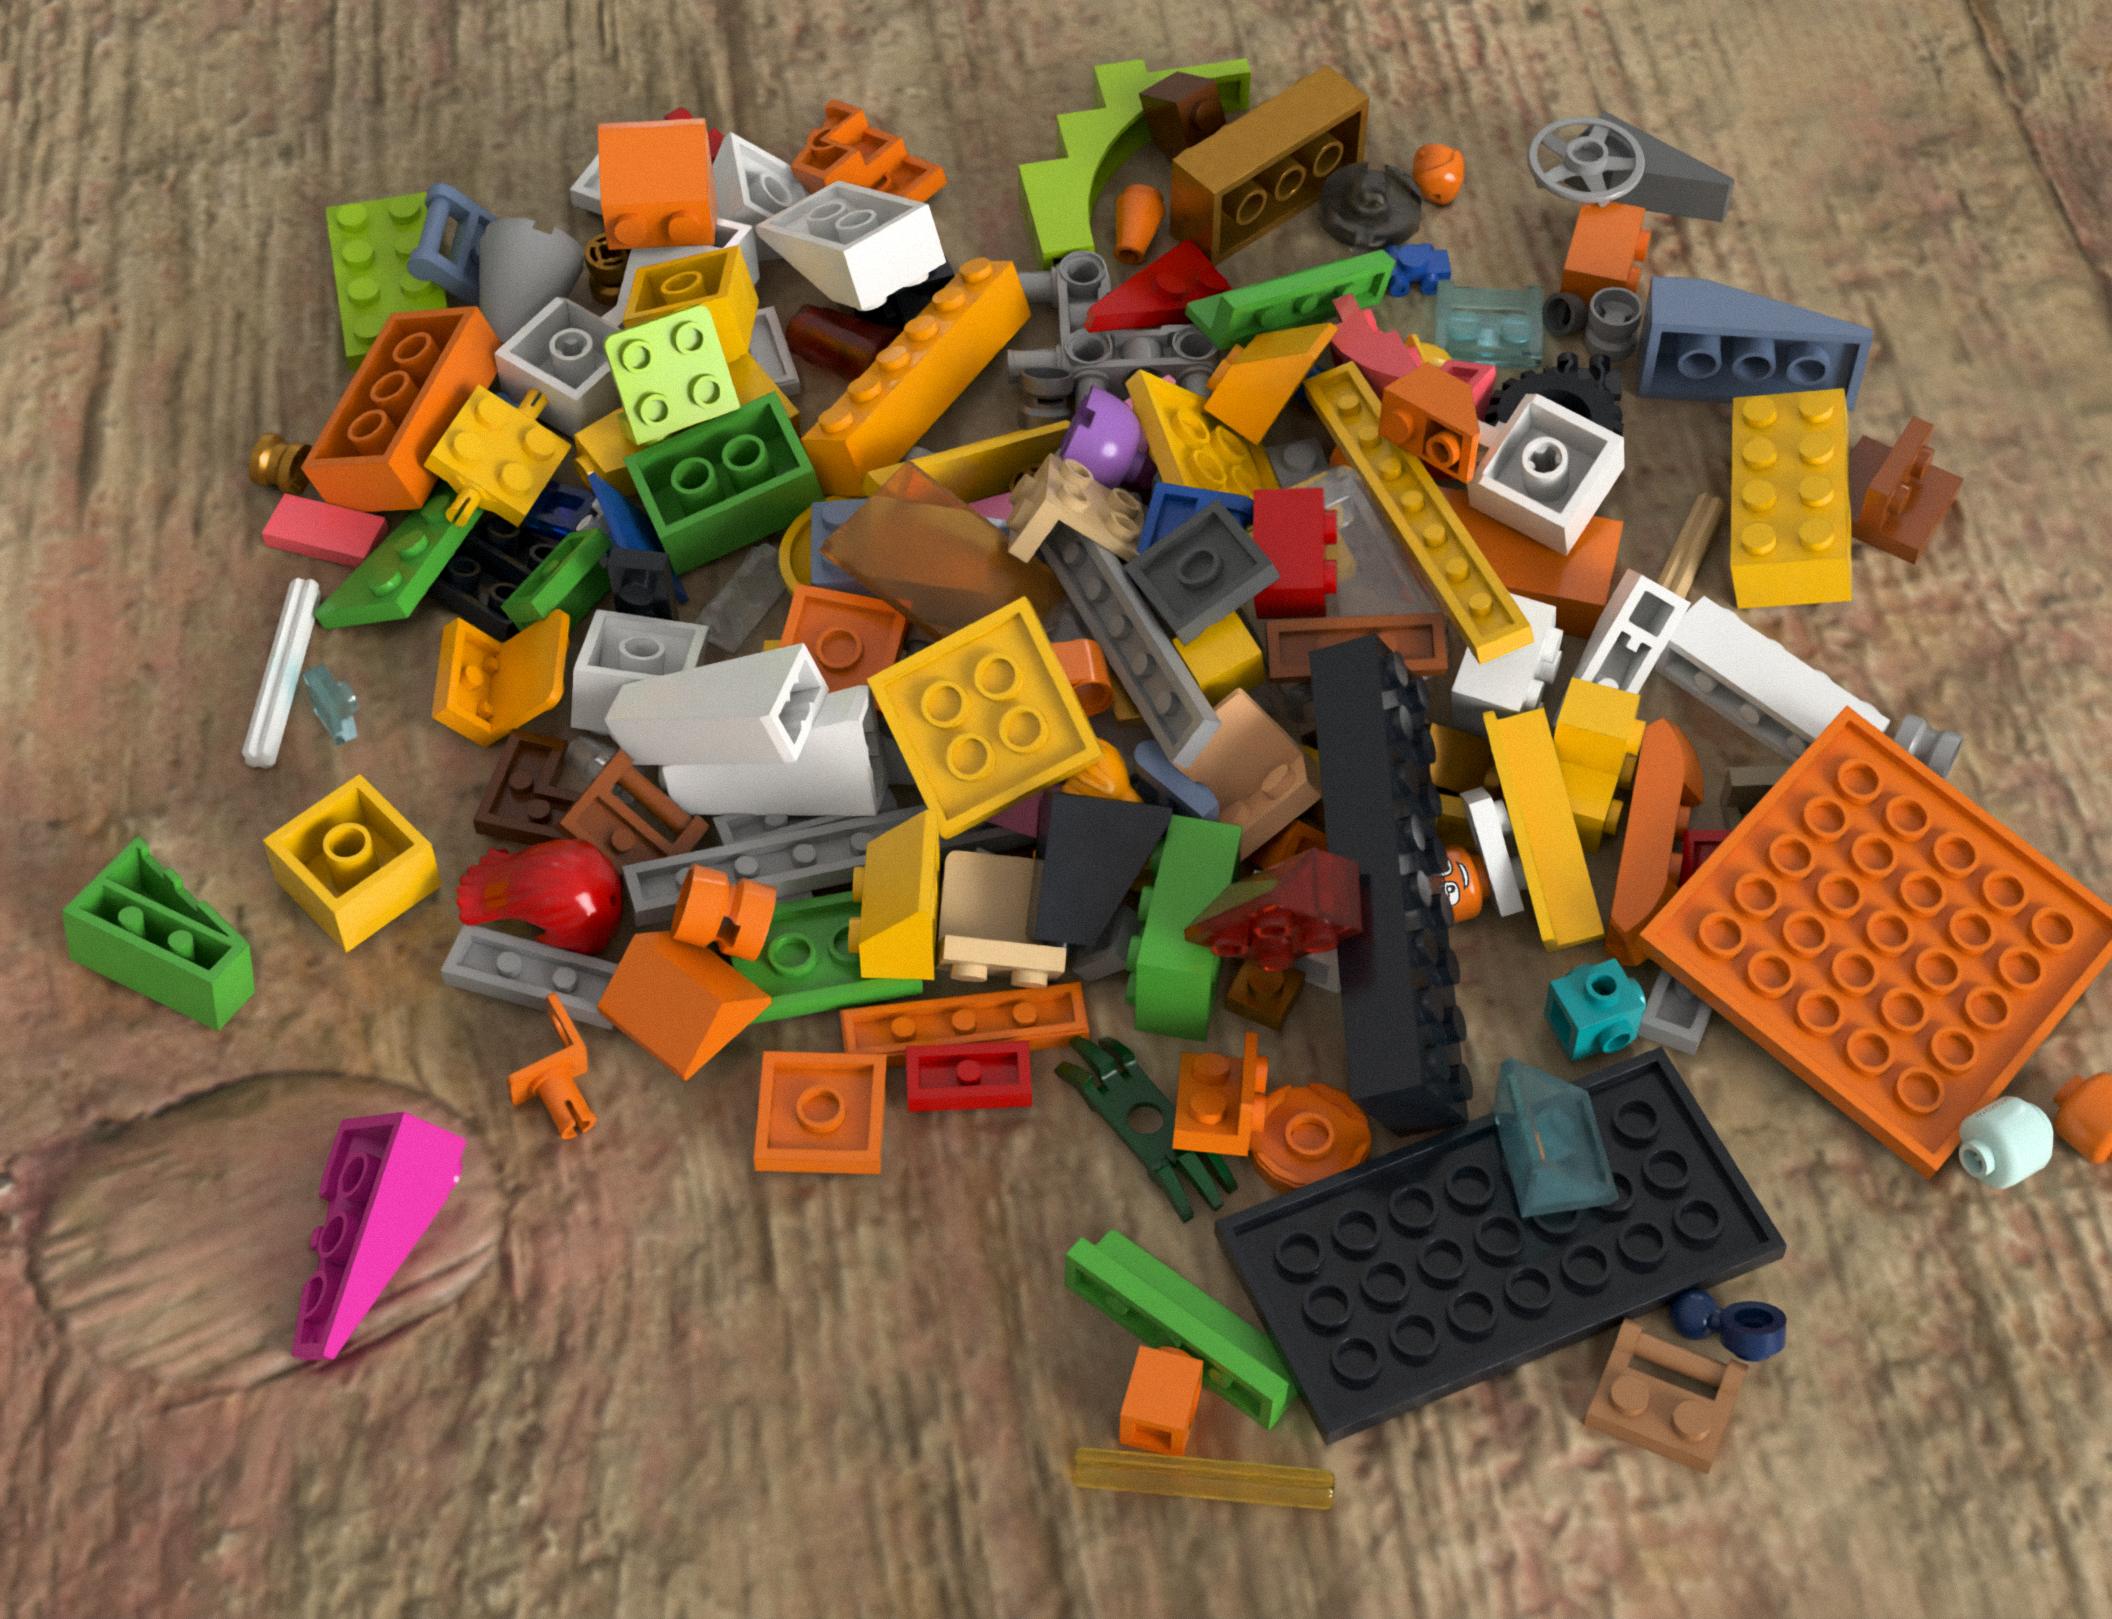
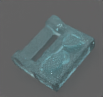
[1434,280,1544,368]

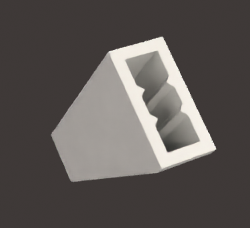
[604,643,829,765]
[658,685,889,816]

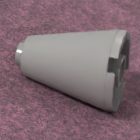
[479,218,585,344]

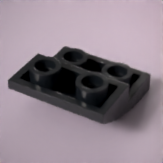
[425,515,556,642]

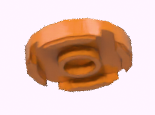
[1248,1082,1371,1194]

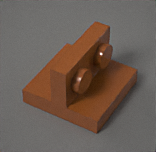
[1850,416,1964,564]

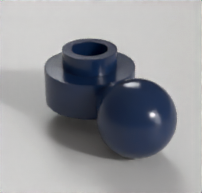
[1669,1289,1787,1362]

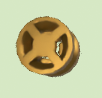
[249,432,312,496]

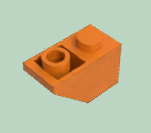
[1378,362,1480,483]

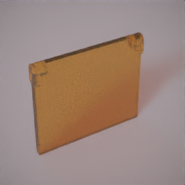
[819,459,1066,642]

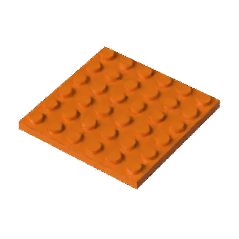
[1633,705,2112,1180]

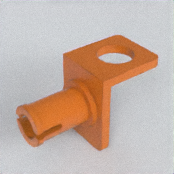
[506,992,597,1140]

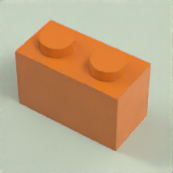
[1560,201,1652,307]

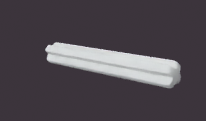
[242,578,322,769]

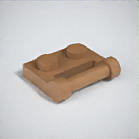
[1584,1318,1749,1474]

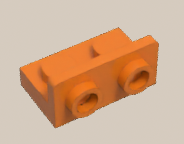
[1172,1031,1269,1157]

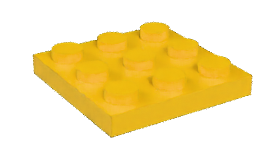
[1125,369,1281,500]
[867,596,1107,840]

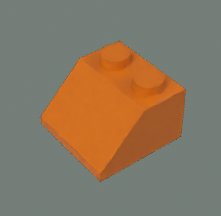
[598,118,718,250]

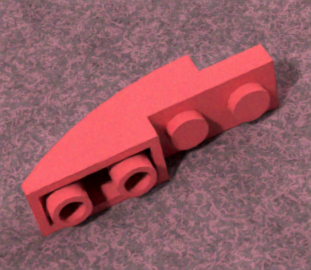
[1328,293,1422,403]

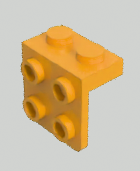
[431,609,570,748]

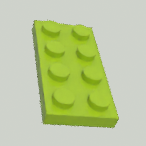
[325,192,448,371]

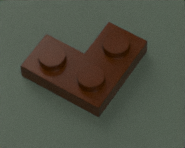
[473,729,582,845]

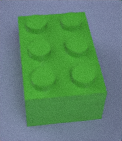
[623,391,826,576]
[1125,814,1243,1042]

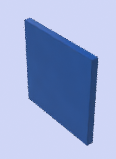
[587,472,689,604]

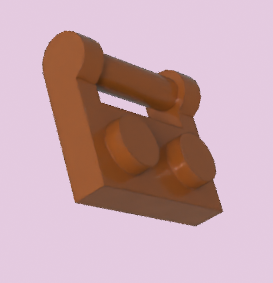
[553,748,710,888]

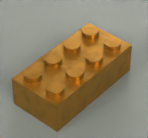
[1170,65,1370,267]

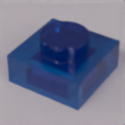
[526,480,598,541]

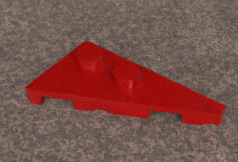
[1083,239,1233,333]

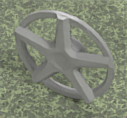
[1527,117,1645,207]

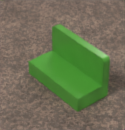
[500,528,613,633]

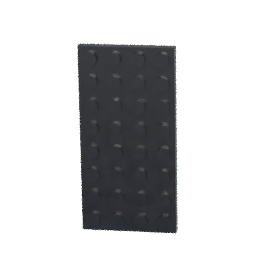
[1214,1046,1787,1446]

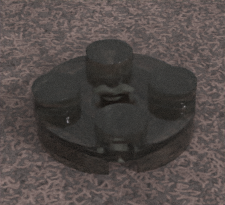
[1318,162,1422,256]

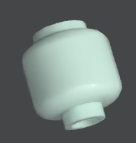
[1958,1096,2053,1189]

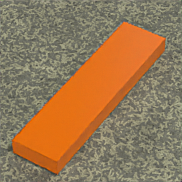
[839,981,1089,1068]

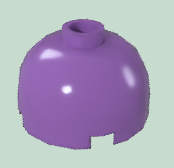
[1059,385,1147,490]

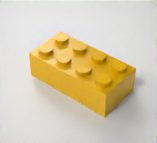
[1730,388,1852,609]

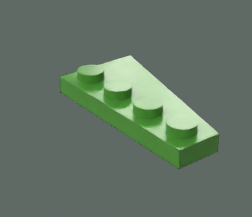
[313,480,485,630]

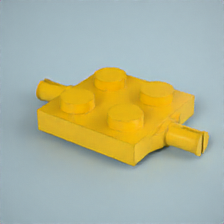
[423,384,572,527]

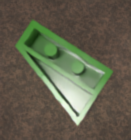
[62,836,255,1031]

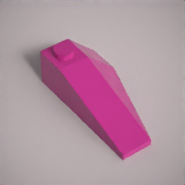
[291,1112,467,1360]

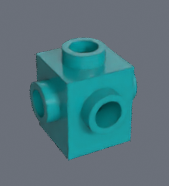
[1543,958,1646,1063]

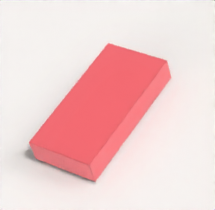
[262,493,389,568]

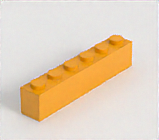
[801,257,1032,497]

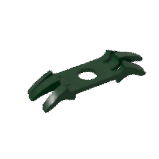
[1054,1036,1238,1224]

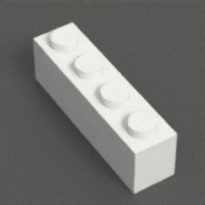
[1654,596,1890,764]

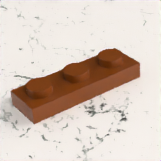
[1265,612,1448,684]

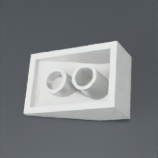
[755,180,946,311]

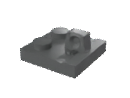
[1123,499,1281,646]

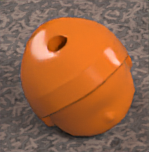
[1409,143,1465,204]

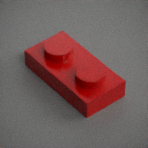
[906,1041,1032,1112]

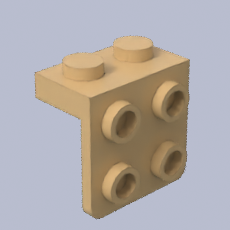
[1006,452,1145,563]
[935,850,1067,988]

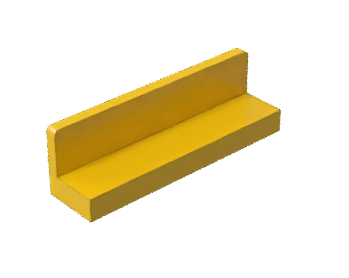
[861,420,1070,510]
[1482,707,1606,953]

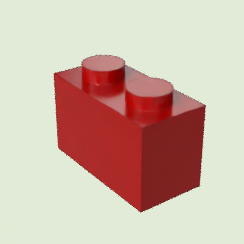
[1253,487,1338,620]

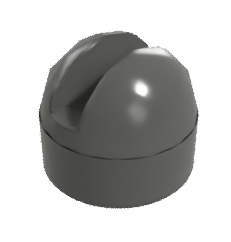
[1542,292,1589,336]

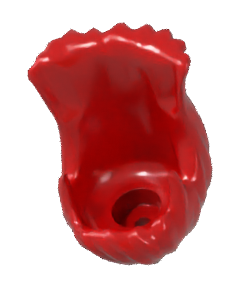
[456,839,623,957]

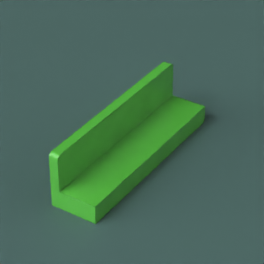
[1185,249,1396,351]
[1064,1230,1299,1431]

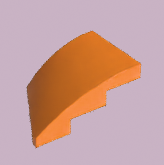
[791,99,947,203]

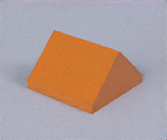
[597,930,772,1082]

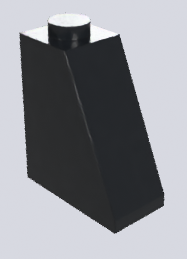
[1025,790,1173,955]

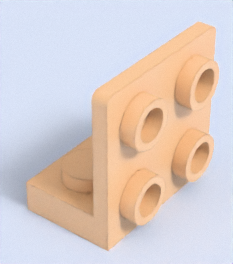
[1169,688,1323,863]

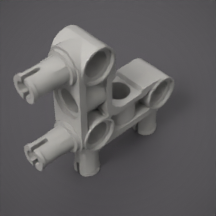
[1007,250,1220,411]

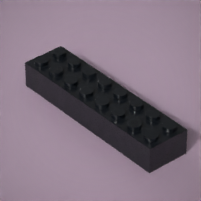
[1309,633,1473,1138]

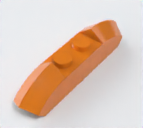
[1604,718,1704,966]

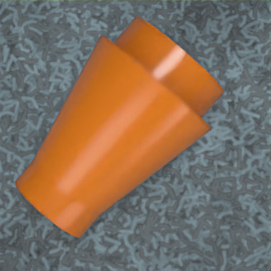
[1114,184,1166,265]

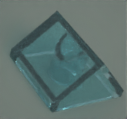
[1492,1057,1619,1217]

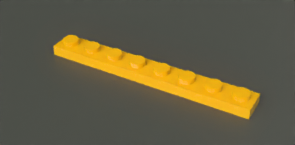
[1303,361,1534,665]

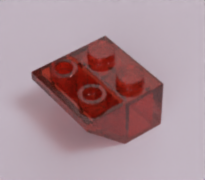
[1184,847,1363,971]

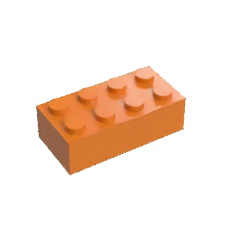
[301,306,503,512]

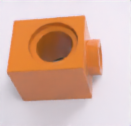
[1119,1345,1203,1459]

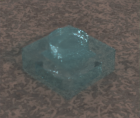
[303,663,359,746]

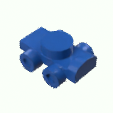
[1384,243,1451,297]

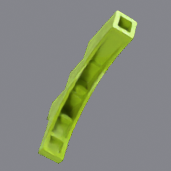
[1018,58,1251,271]

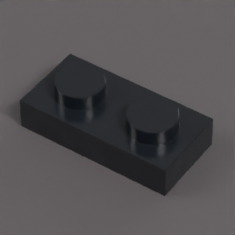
[607,547,679,621]

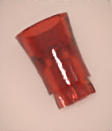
[785,303,904,383]

